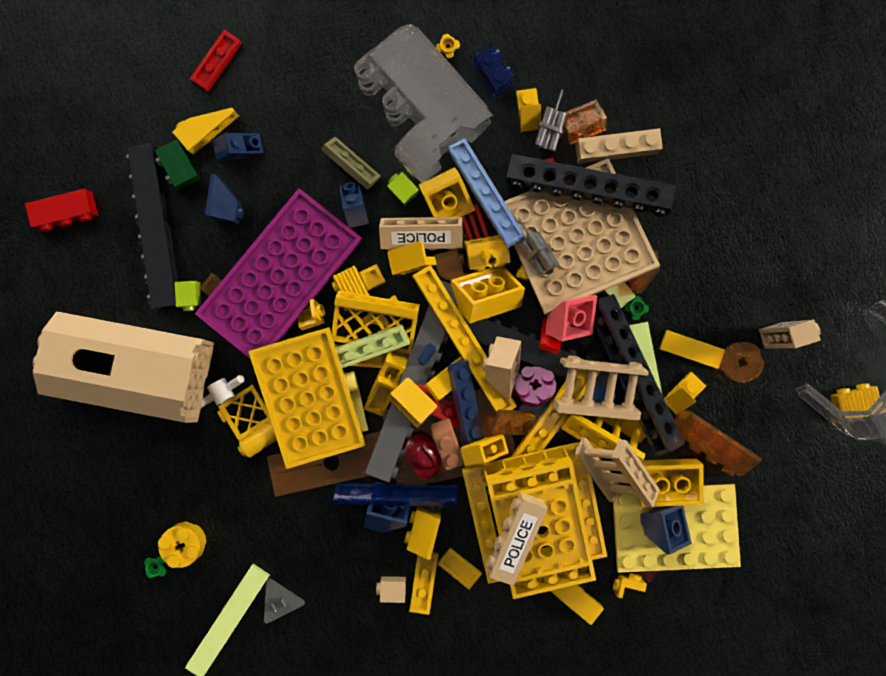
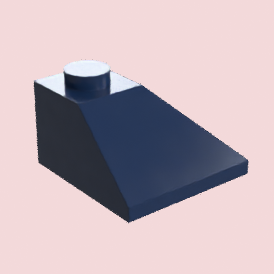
[205,174,244,224]
[363,481,414,533]
[640,506,692,554]

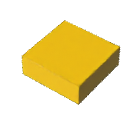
[359,264,386,291]

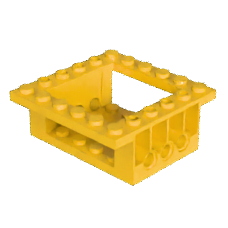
[462,442,607,599]

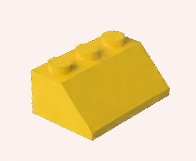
[451,266,525,323]
[639,459,704,507]

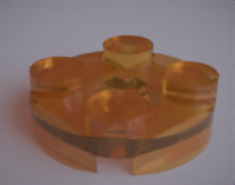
[721,342,764,383]

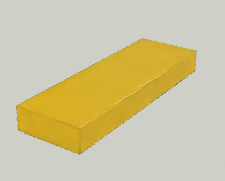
[660,330,725,369]
[409,552,438,615]

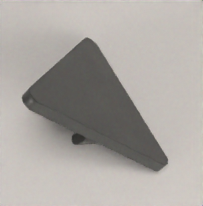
[264,578,305,623]

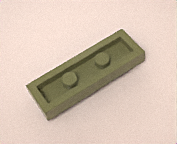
[321,137,381,189]

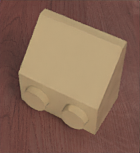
[483,336,521,399]

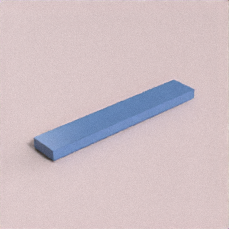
[447,138,525,248]

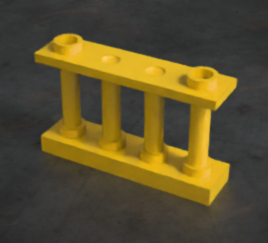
[561,414,646,462]

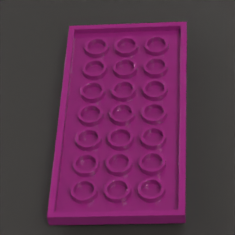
[195,188,362,359]

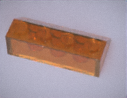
[674,410,762,477]

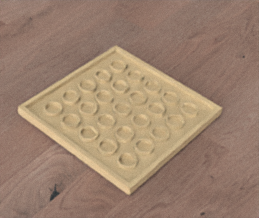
[504,158,660,315]

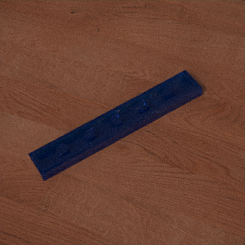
[333,483,459,507]

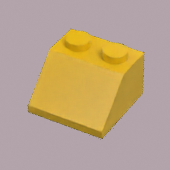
[419,167,475,217]
[404,506,441,560]

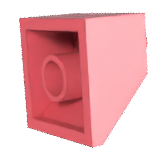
[546,295,597,342]

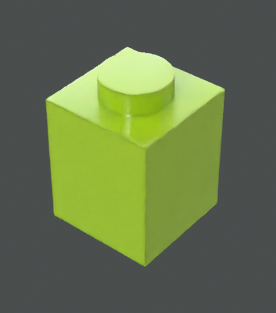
[387,172,419,207]
[175,281,202,311]

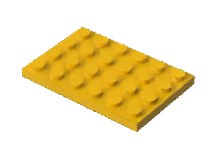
[248,327,366,469]

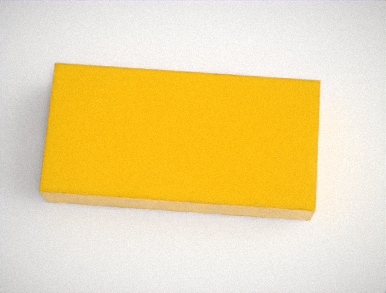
[438,547,482,589]

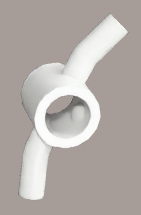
[201,375,244,408]

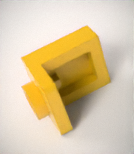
[298,299,325,331]
[613,573,647,599]

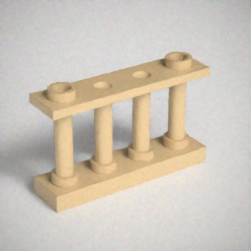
[553,356,649,420]
[575,437,660,508]

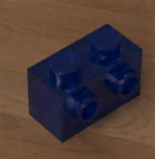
[474,45,514,96]

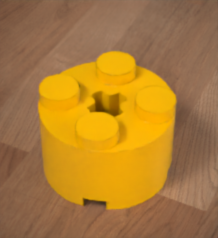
[158,522,206,568]

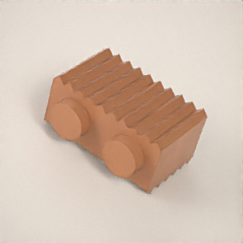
[430,419,464,470]

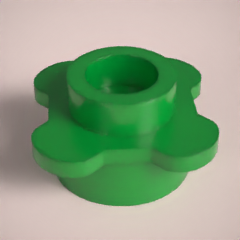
[624,296,649,320]
[145,556,167,578]

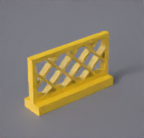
[332,291,420,354]

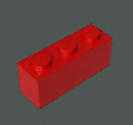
[25,189,98,232]

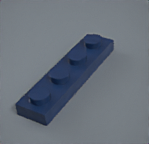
[447,359,484,445]

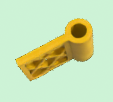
[217,385,277,458]

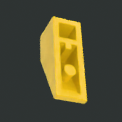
[173,108,239,155]

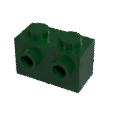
[155,139,200,191]

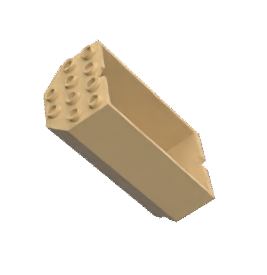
[33,311,214,423]

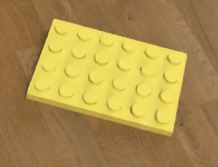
[613,484,741,572]

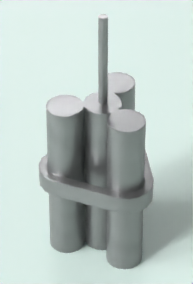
[535,90,567,152]
[518,218,559,276]

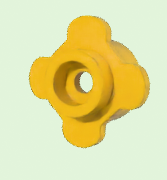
[436,34,460,58]

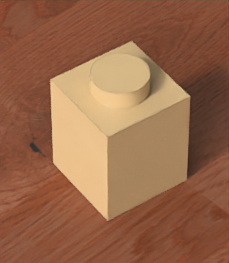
[376,576,406,603]

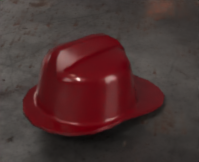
[405,434,442,480]

